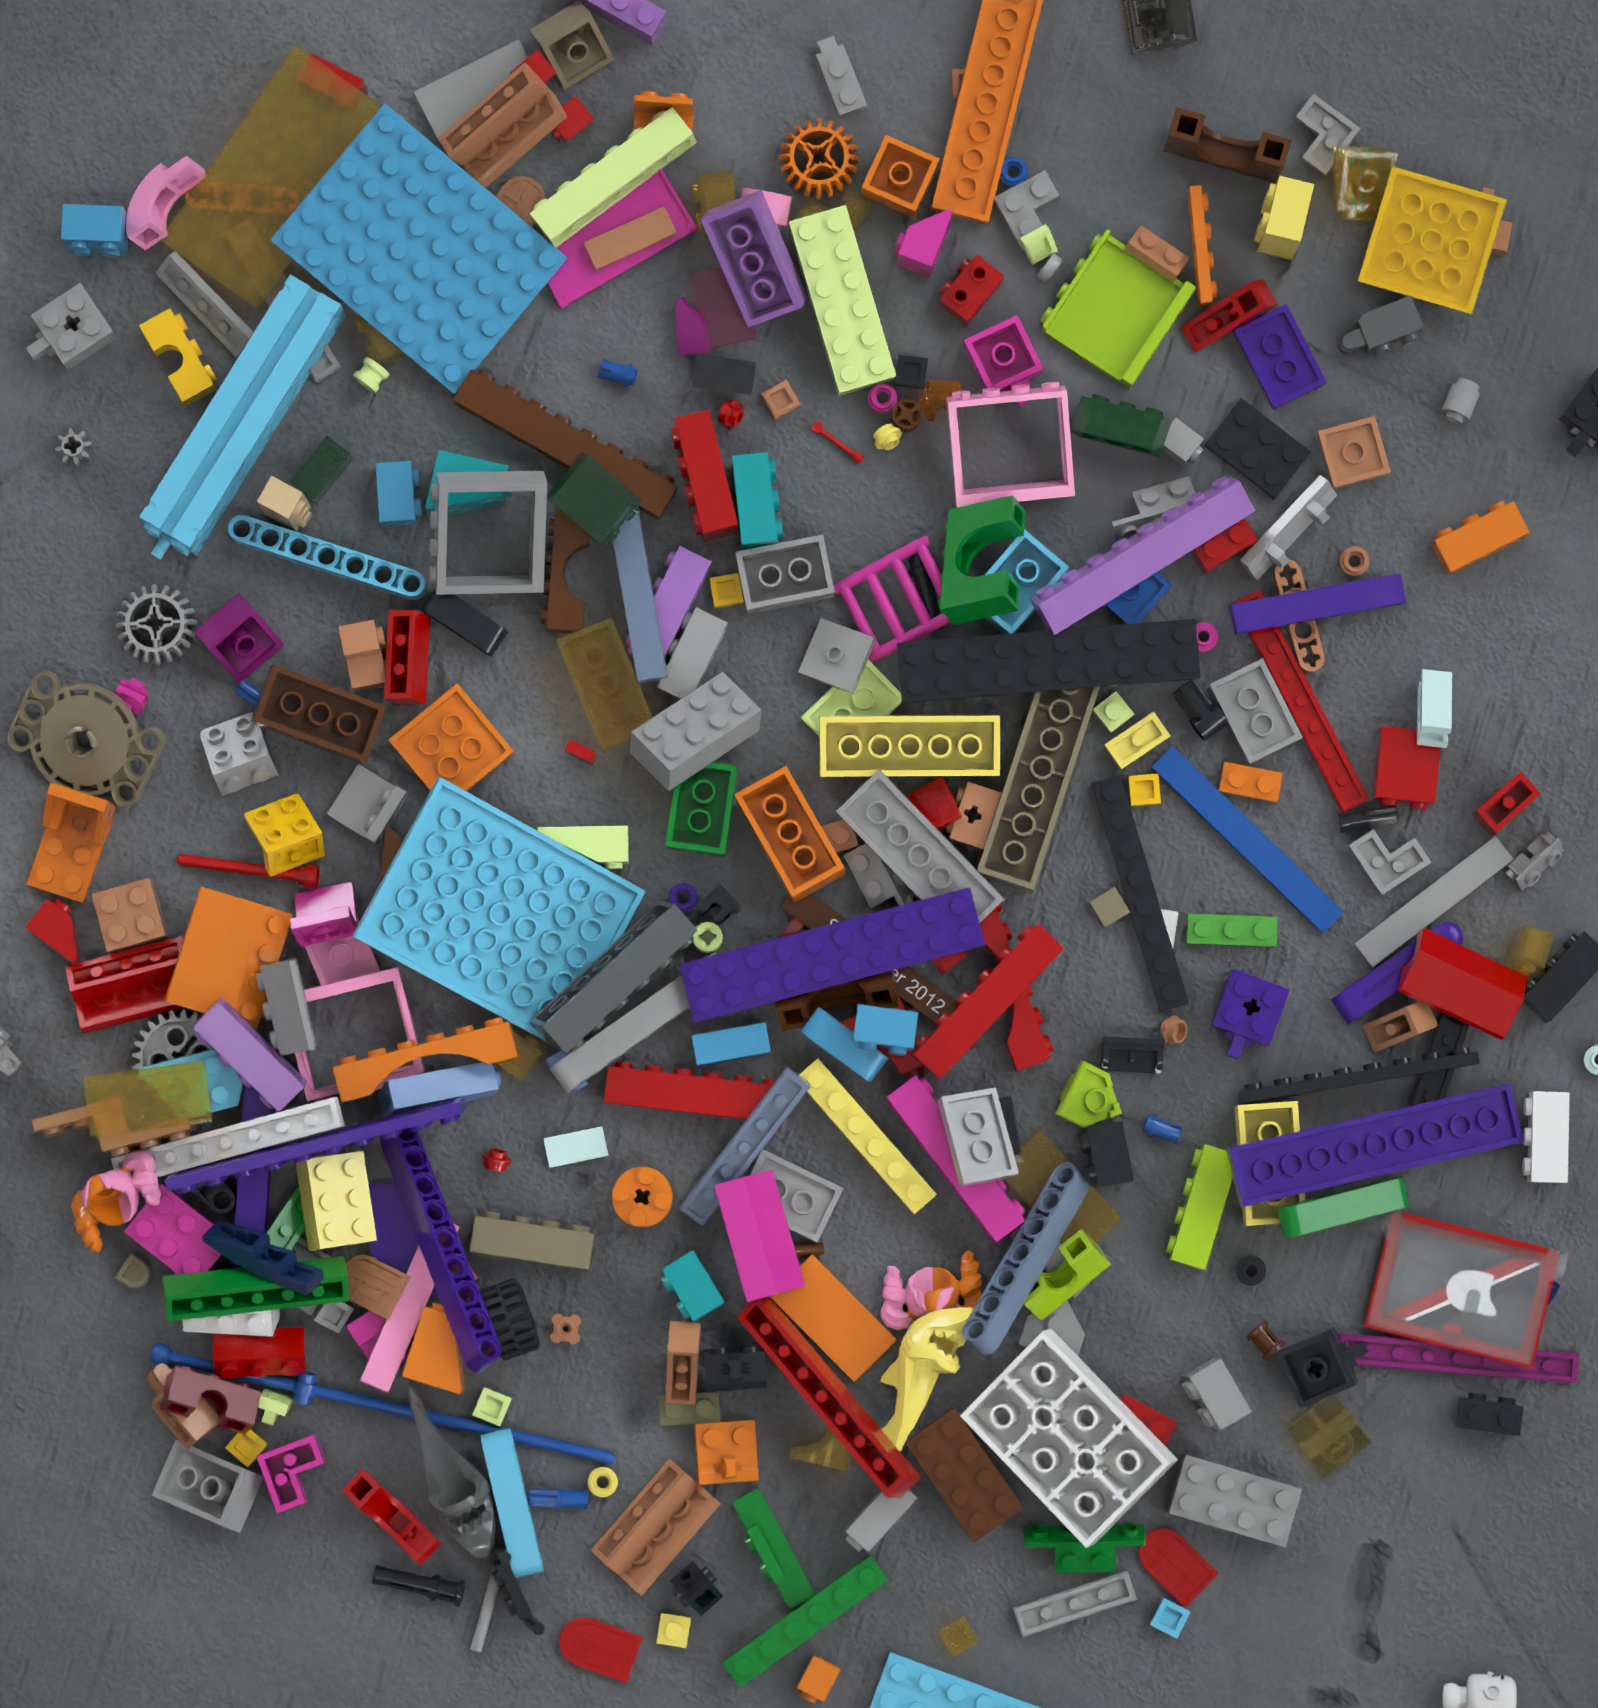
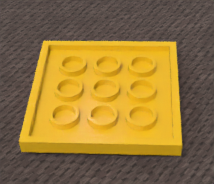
[1358,166,1507,314]

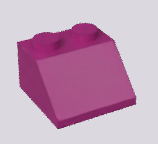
[894,209,953,278]

